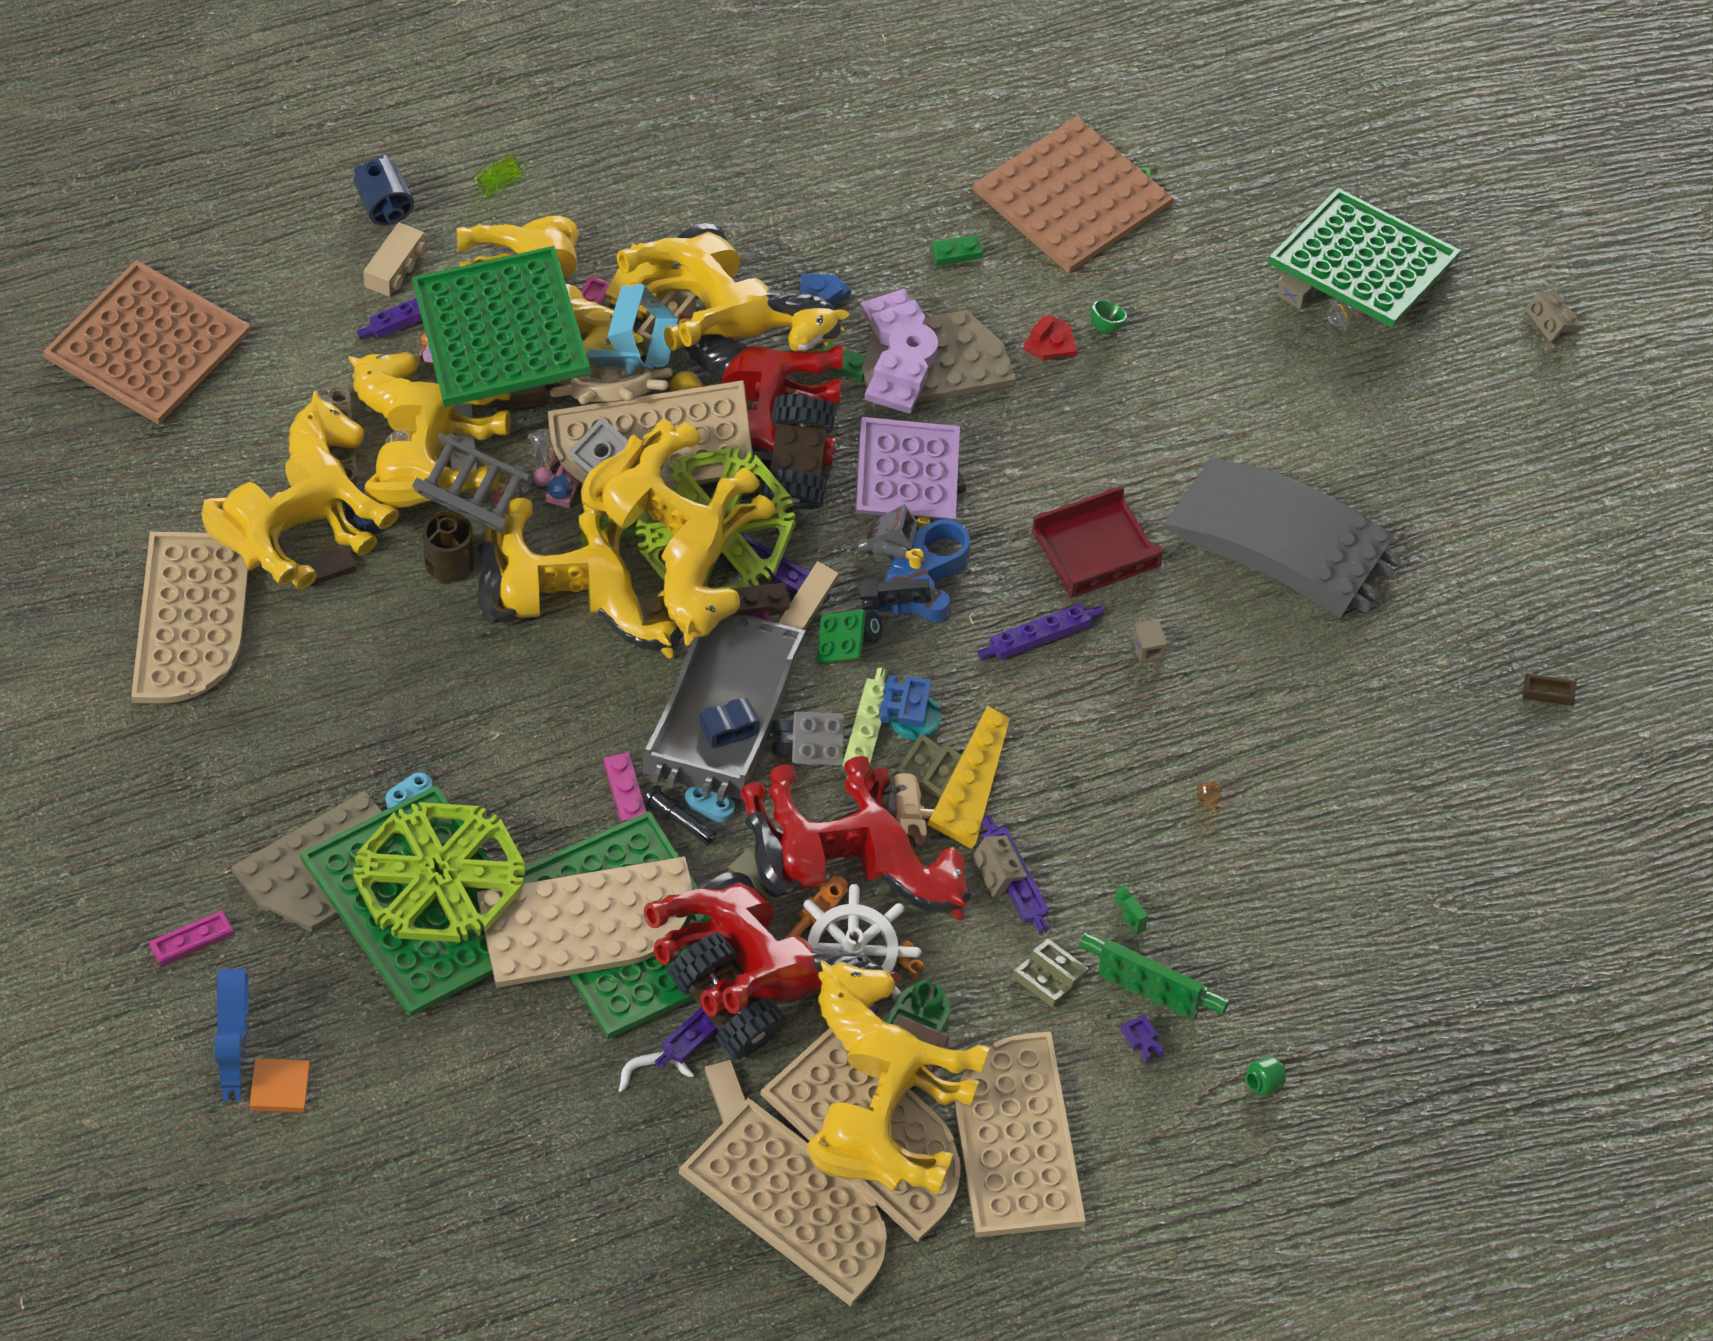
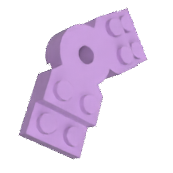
[860,289,938,414]

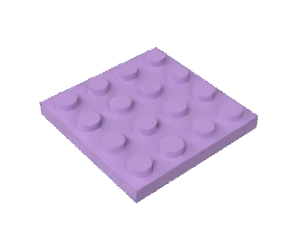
[856,417,960,521]

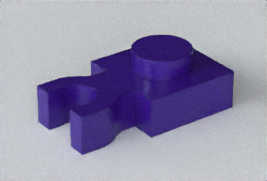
[1121,1014,1165,1064]

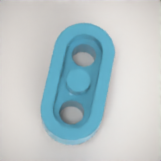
[386,773,433,809]
[685,786,735,822]

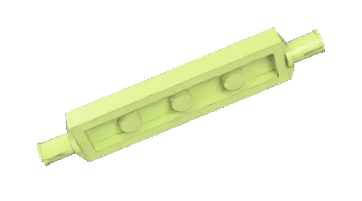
[842,668,887,781]

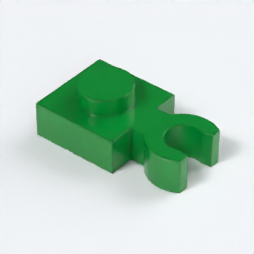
[1114,885,1148,934]

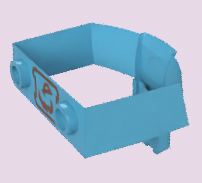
[588,284,678,374]

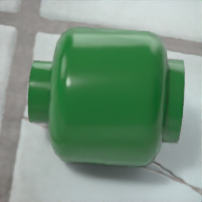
[1245,1056,1286,1096]

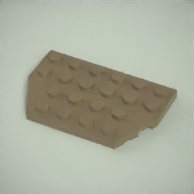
[862,310,1016,411]
[231,790,382,932]

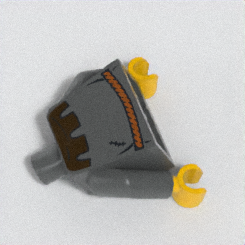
[858,504,931,569]

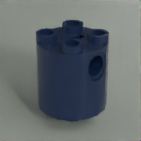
[353,155,414,226]

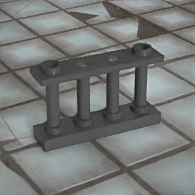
[412,433,533,535]

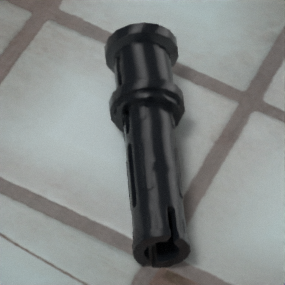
[644,785,717,845]

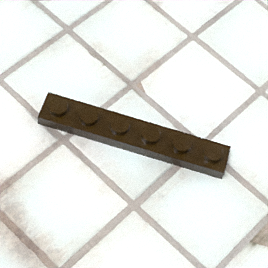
[637,583,791,626]

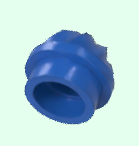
[547,474,573,499]

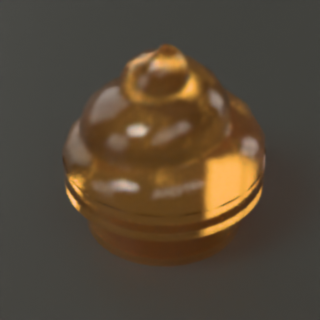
[1196,781,1222,809]

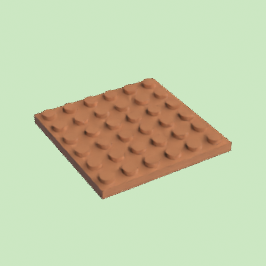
[973,116,1173,273]
[43,260,251,425]

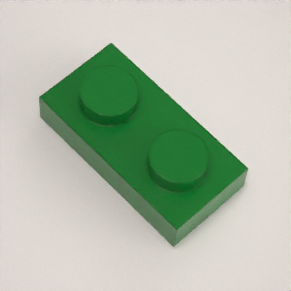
[930,234,983,266]
[823,343,865,381]

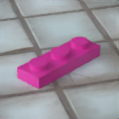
[604,752,646,823]

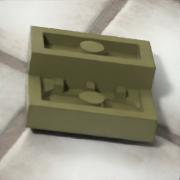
[894,733,962,798]
[1012,939,1089,1008]

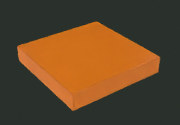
[249,1058,310,1113]

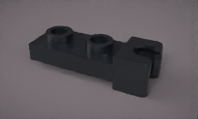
[859,578,931,610]

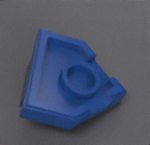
[800,273,851,306]

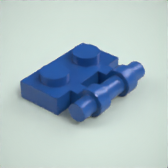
[879,675,931,727]

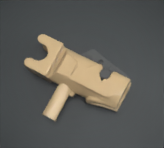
[887,773,934,846]

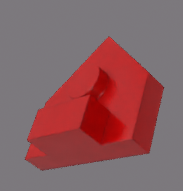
[1023,314,1077,361]

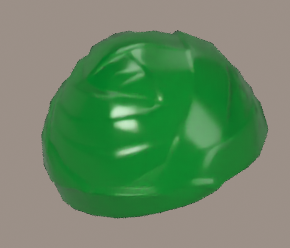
[1090,300,1127,334]

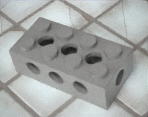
[567,417,678,524]

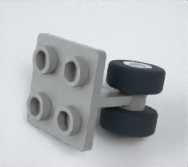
[772,712,844,765]

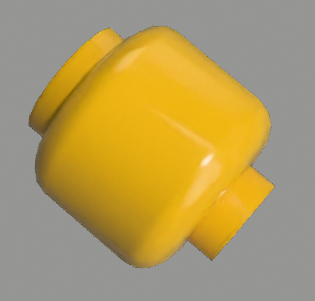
[669,371,703,392]

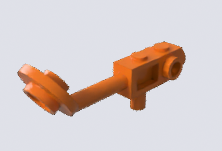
[783,876,849,940]

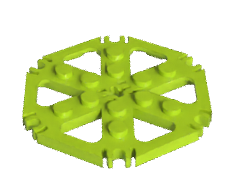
[636,447,796,589]
[353,802,525,942]

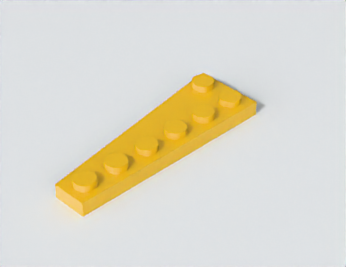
[927,706,1010,849]

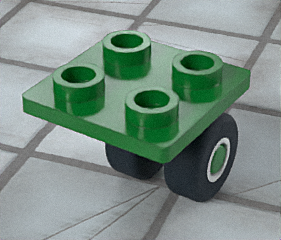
[817,610,883,664]

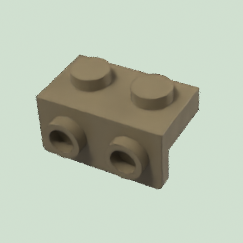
[1525,292,1582,341]
[972,835,1027,898]

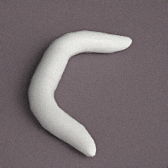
[619,1052,694,1092]

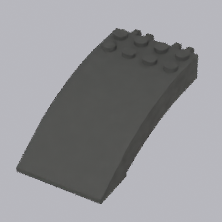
[1163,457,1402,618]
[643,614,806,801]

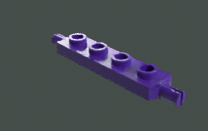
[357,298,422,340]
[741,533,831,602]
[977,604,1104,660]
[982,816,1049,934]
[655,1008,719,1069]

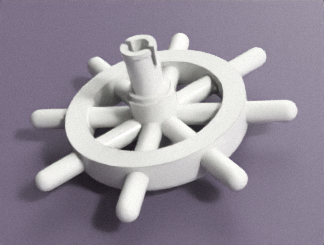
[804,884,922,1000]

